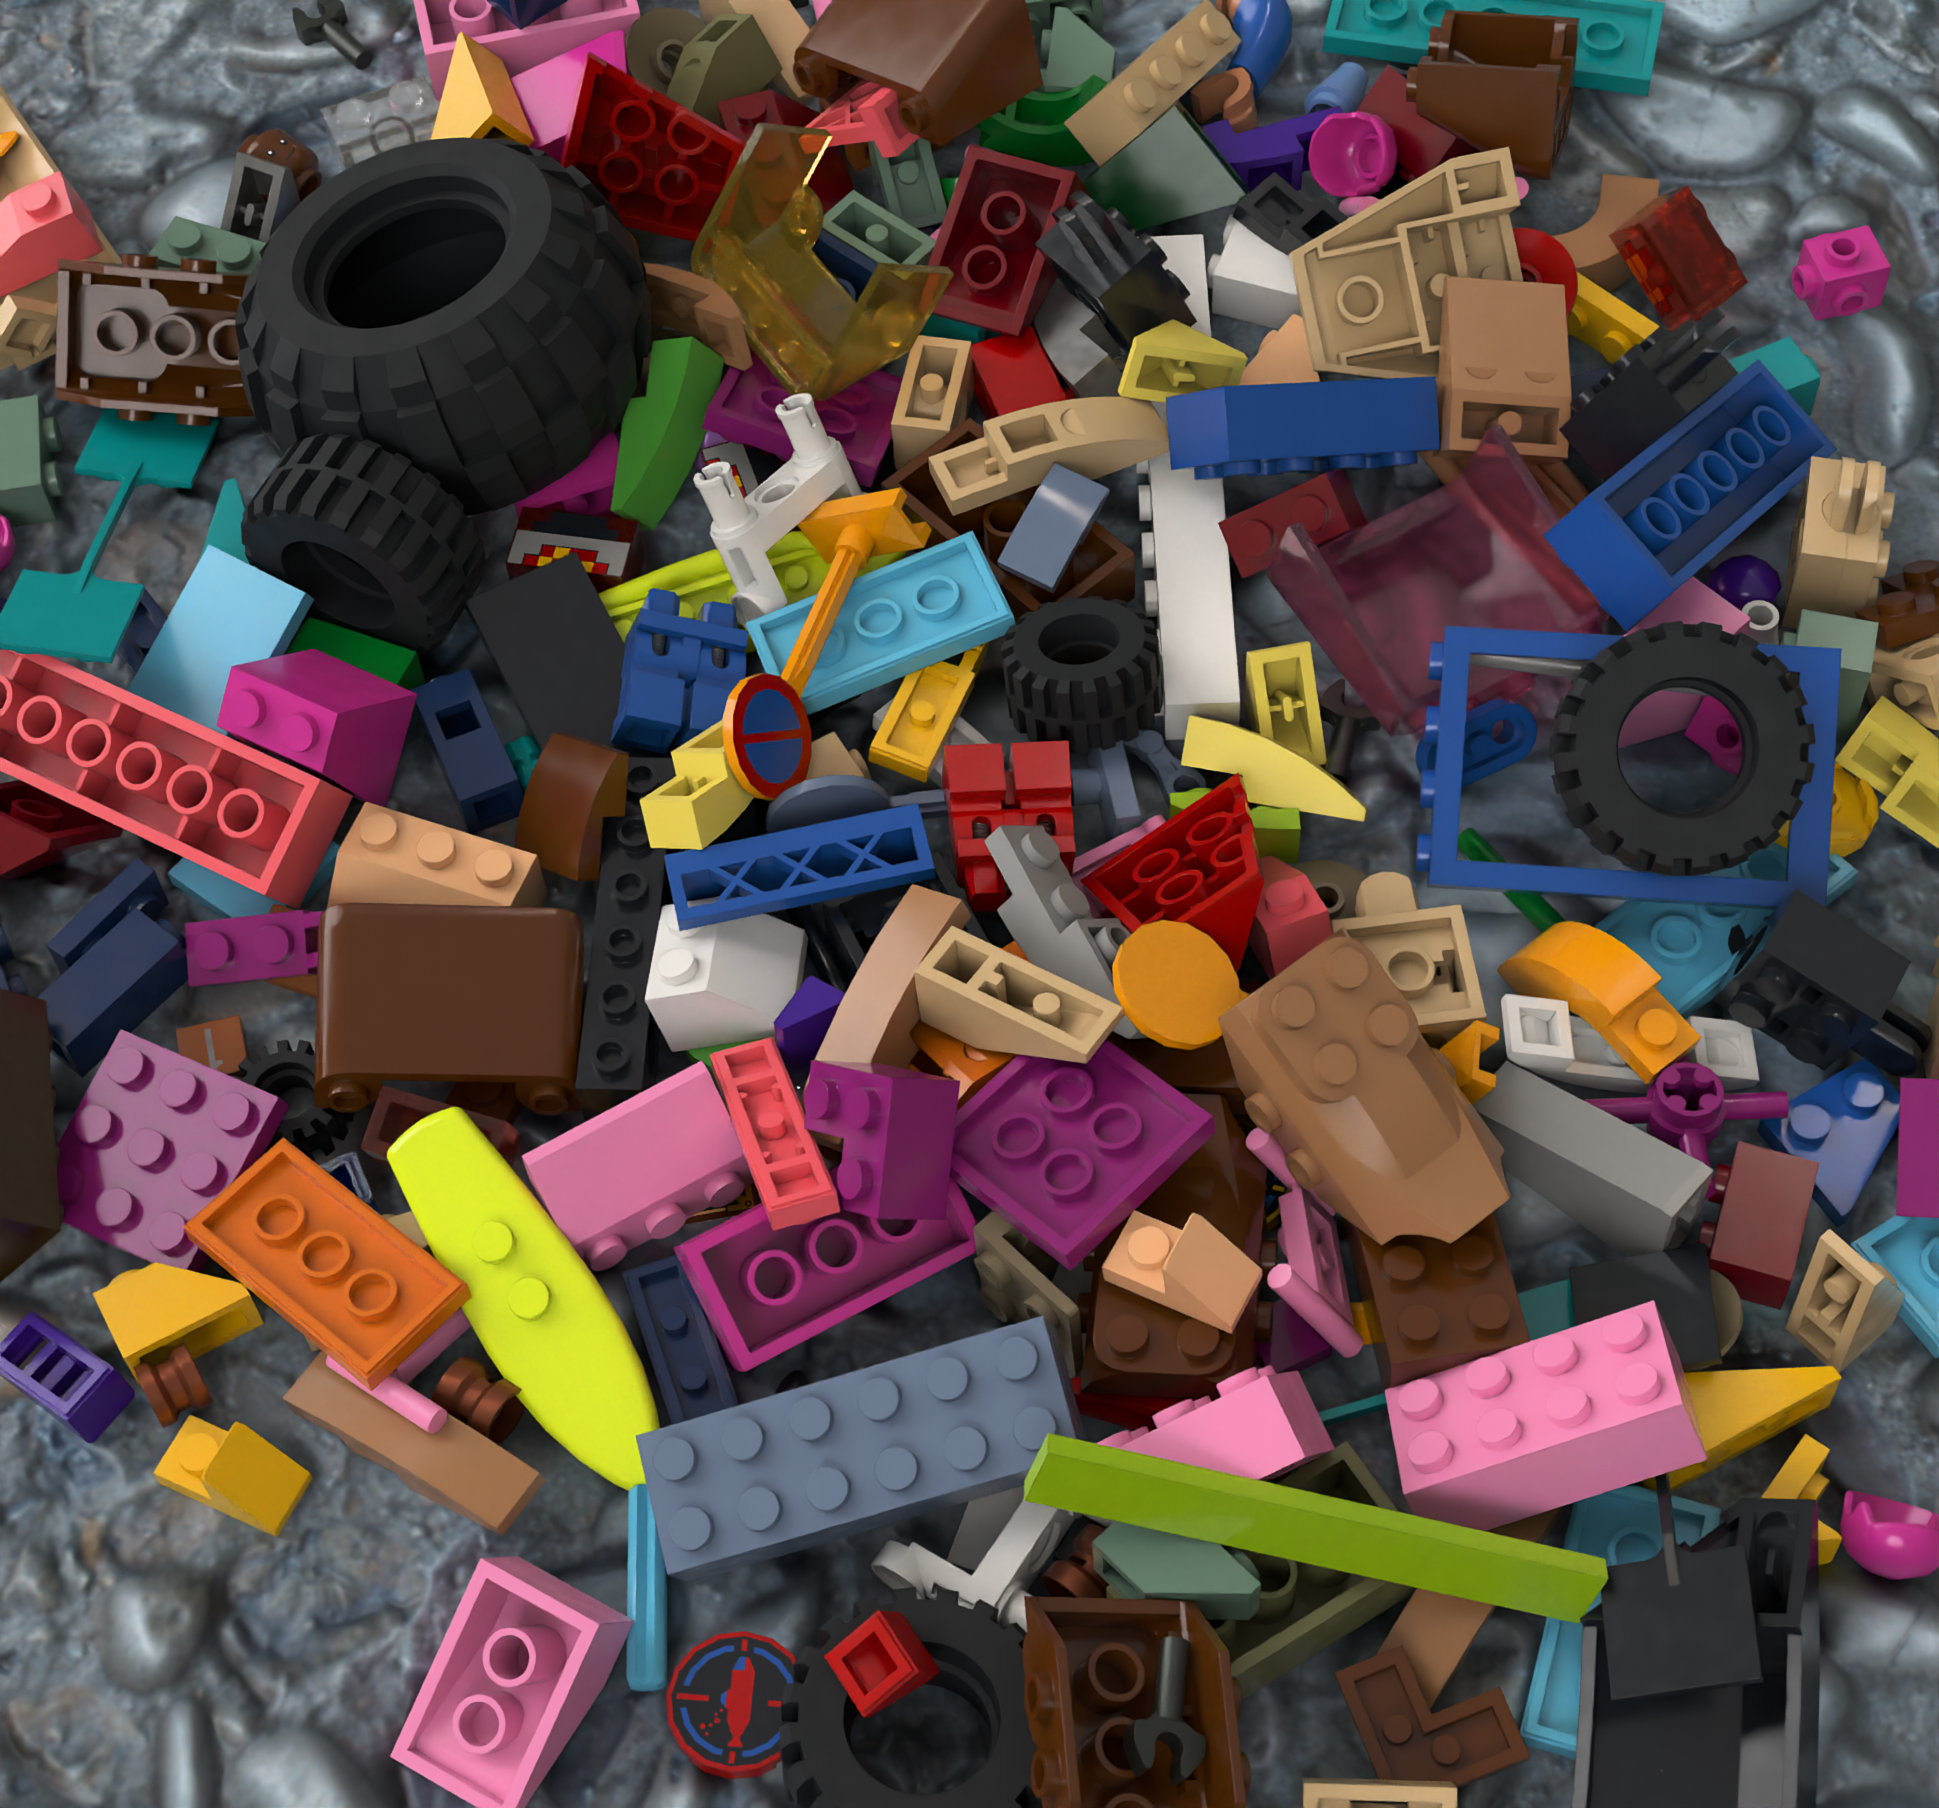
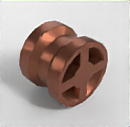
[133,1342,215,1428]

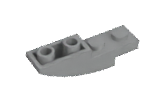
[984,825,1149,1039]

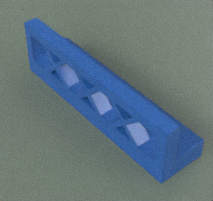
[664,803,936,931]

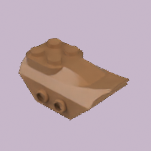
[1218,927,1512,1245]

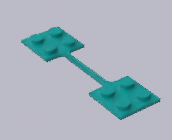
[0,408,220,664]

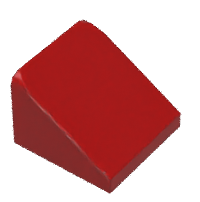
[824,1610,940,1718]

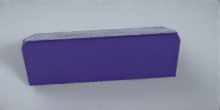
[773,975,845,1092]

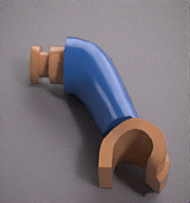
[1190,0,1293,134]

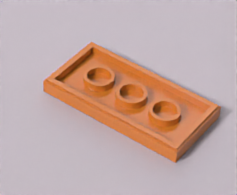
[183,1137,472,1392]

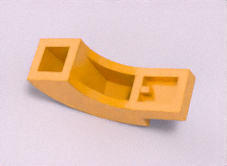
[1497,921,1702,1085]

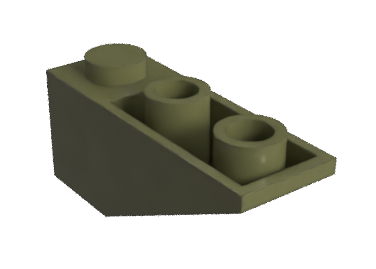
[665,14,783,128]

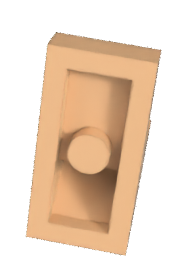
[1102,1210,1263,1334]

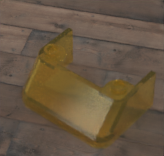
[691,123,954,401]

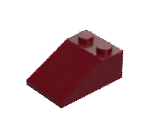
[913,145,1092,339]

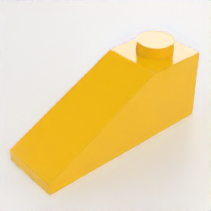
[1642,1366,1842,1493]

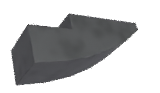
[1034,280,1122,399]

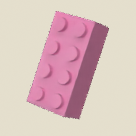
[413,0,641,102]
[1384,1300,1708,1531]

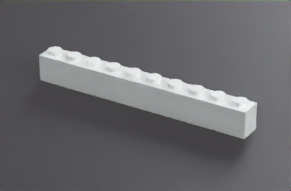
[1136,234,1240,740]

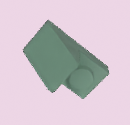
[868,137,947,230]

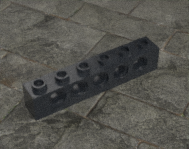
[575,757,679,1122]

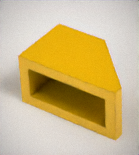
[92,1262,264,1386]

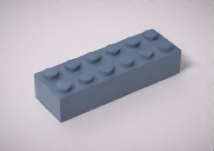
[636,1315,1087,1583]

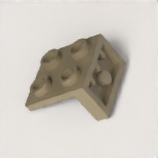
[973,1211,1084,1377]

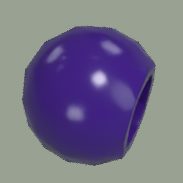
[1706,554,1782,611]

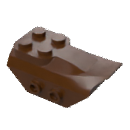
[55,253,255,426]
[1077,1093,1278,1400]
[1022,1596,1251,1808]

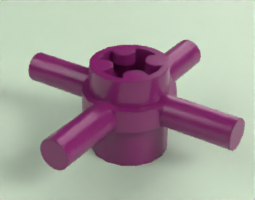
[1584,1054,1789,1199]

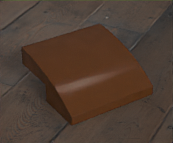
[514,732,629,881]

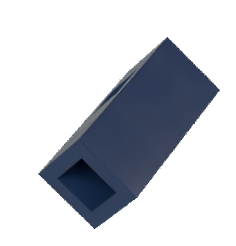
[411,668,523,834]
[37,907,188,1078]

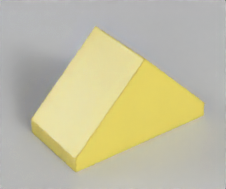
[1118,319,1248,403]
[1244,641,1327,765]

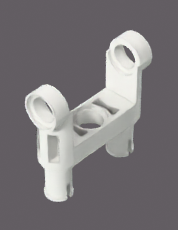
[693,393,868,632]
[871,1499,1114,1632]

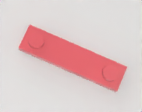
[710,1037,840,1231]

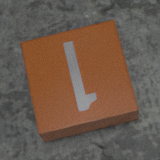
[176,1015,250,1078]

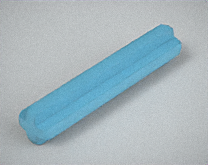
[626,1484,668,1692]

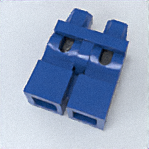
[611,588,748,754]

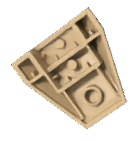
[1289,147,1524,387]

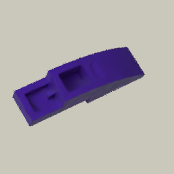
[1200,106,1344,193]

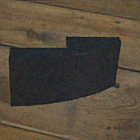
[1233,172,1349,256]

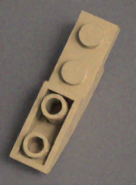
[928,396,1170,516]

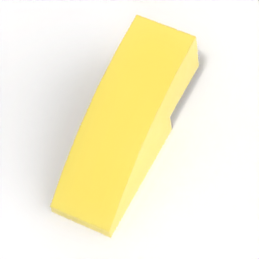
[1835,696,1939,848]
[1181,715,1369,822]
[640,719,754,850]

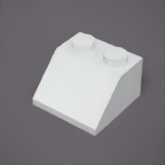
[645,896,808,1052]

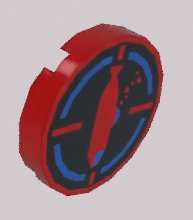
[666,1631,797,1780]

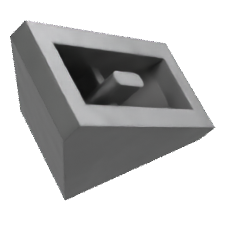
[220,152,301,242]

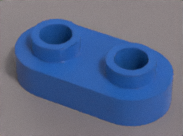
[1416,699,1537,788]

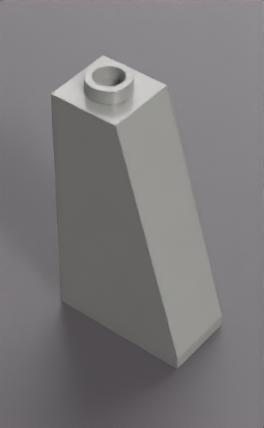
[1472,1061,1714,1257]

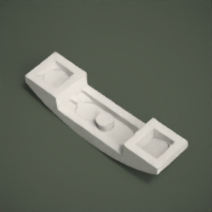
[1501,994,1760,1094]

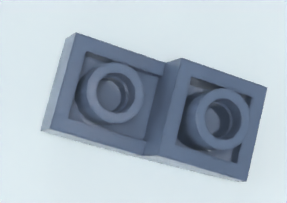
[997,463,1110,594]

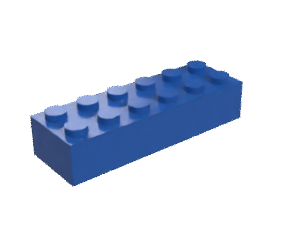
[1543,359,1837,632]

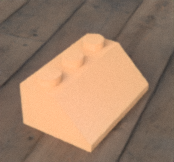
[327,802,548,909]

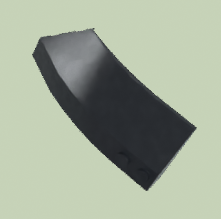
[1571,1498,1820,1808]

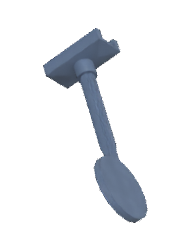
[765,741,1141,842]

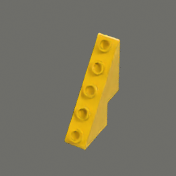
[431,31,535,147]

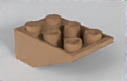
[1433,276,1572,465]

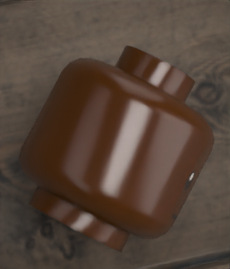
[238,128,322,202]

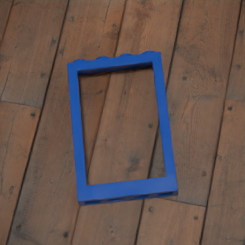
[1415,626,1842,910]

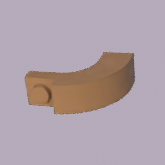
[1552,174,1660,293]

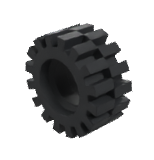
[231,1040,354,1162]

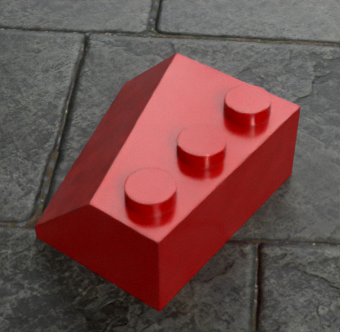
[560,51,745,247]
[1080,773,1265,972]

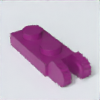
[184,910,324,988]

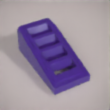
[0,1310,135,1443]

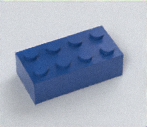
[1166,376,1440,480]

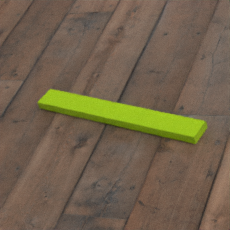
[1024,1433,1609,1624]

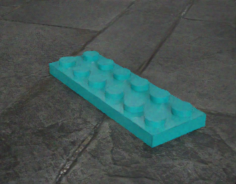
[1322,0,1665,96]

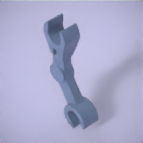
[1123,730,1206,808]

